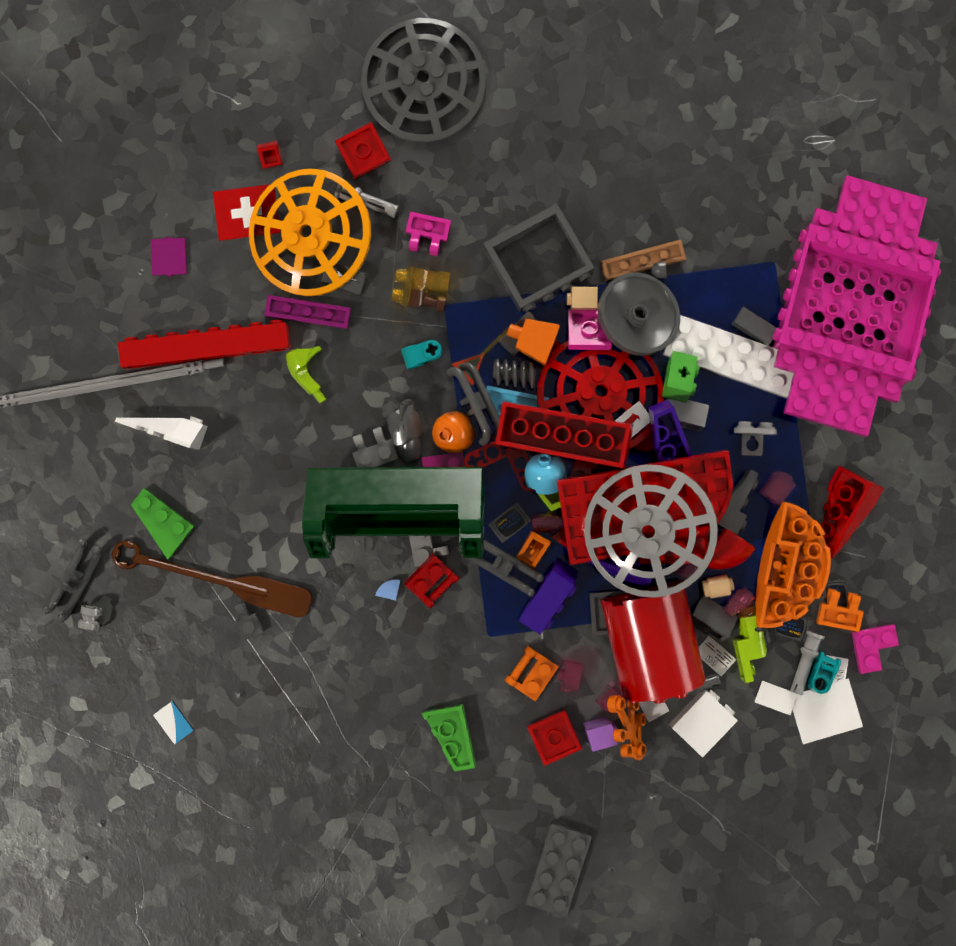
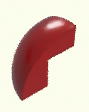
[707,528,756,570]

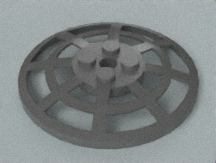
[361,18,486,143]

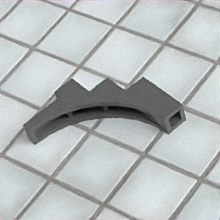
[708,470,759,539]

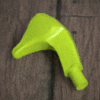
[286,346,326,404]

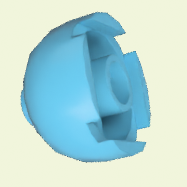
[524,453,567,495]

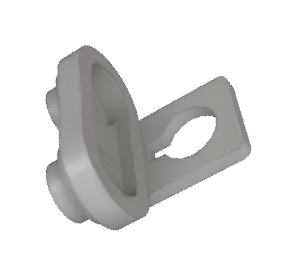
[734,421,777,456]

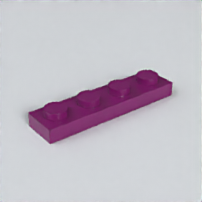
[264,295,351,330]

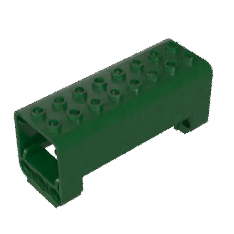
[302,466,485,558]

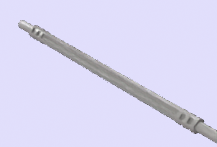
[0,358,225,408]

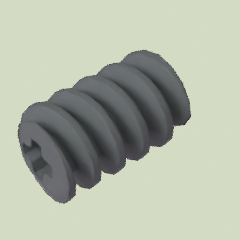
[492,358,536,389]

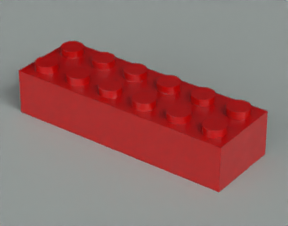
[495,402,634,468]

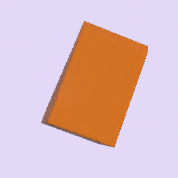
[516,531,551,569]

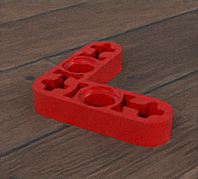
[464,441,534,492]

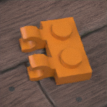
[816,588,864,632]

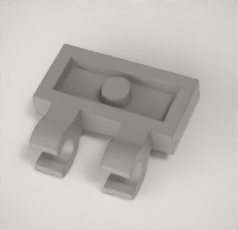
[352,427,399,467]
[409,536,449,567]

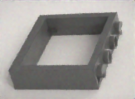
[483,204,594,313]

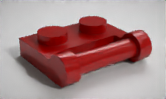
[404,553,460,609]

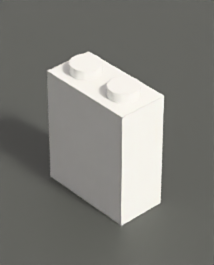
[669,689,738,757]

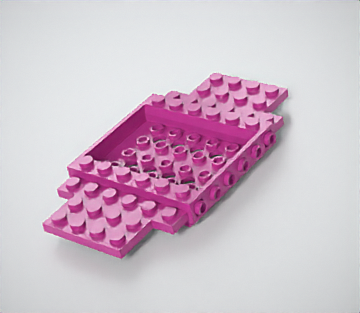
[772,175,941,437]

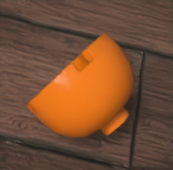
[432,411,475,454]

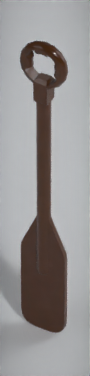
[112,540,312,617]

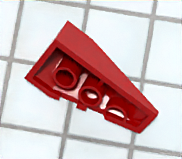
[820,466,884,559]

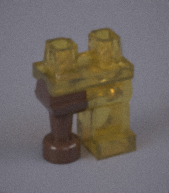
[391,267,450,313]

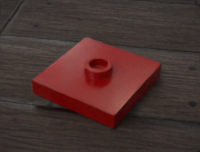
[335,122,391,180]
[527,709,582,766]

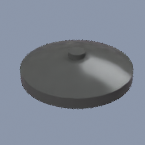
[598,272,680,356]

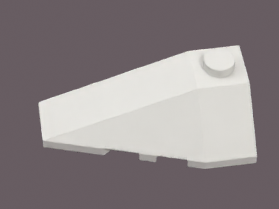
[115,416,208,450]

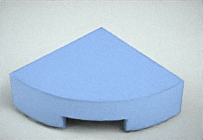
[375,579,401,601]

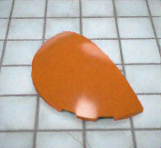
[756,501,831,628]

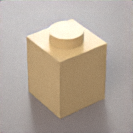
[566,287,598,310]

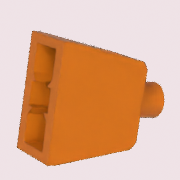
[507,319,560,365]

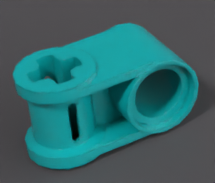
[401,340,443,370]
[807,651,841,694]

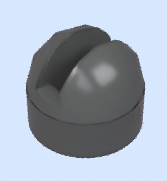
[651,261,667,279]

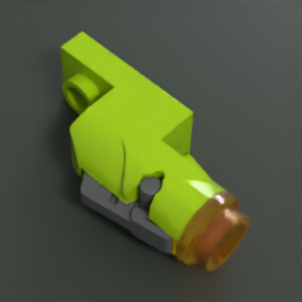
[732,605,771,683]

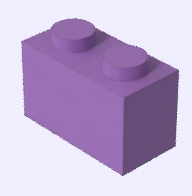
[583,716,618,752]

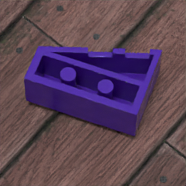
[519,557,578,634]

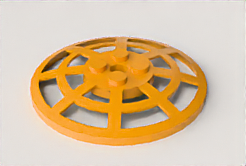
[249,169,371,296]

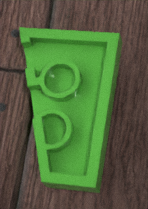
[131,488,195,560]
[421,704,476,772]

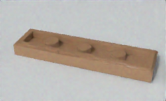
[600,239,686,282]

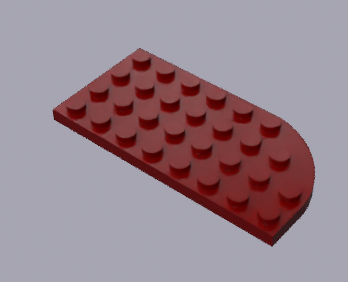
[556,450,733,565]

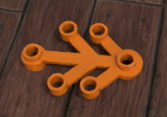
[607,695,646,761]

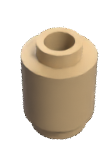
[701,574,734,599]

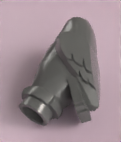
[382,399,423,463]

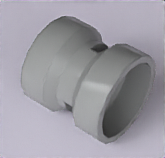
[77,605,103,630]

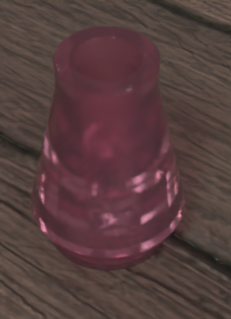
[723,587,755,617]

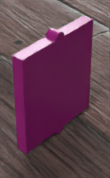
[151,236,187,277]

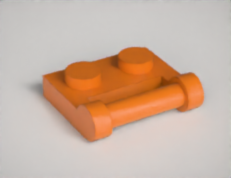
[504,645,559,702]

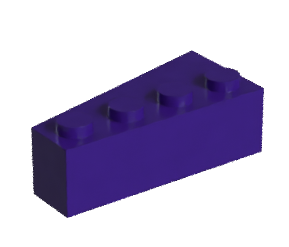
[648,399,692,463]

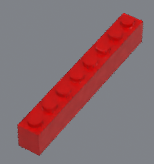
[118,320,292,370]

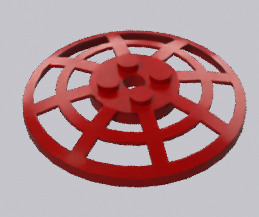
[537,340,664,450]

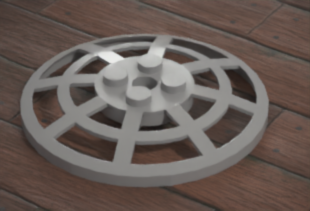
[584,464,718,598]

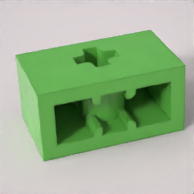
[662,351,700,403]

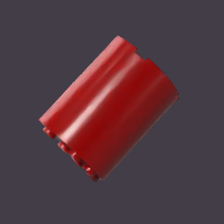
[600,579,706,704]

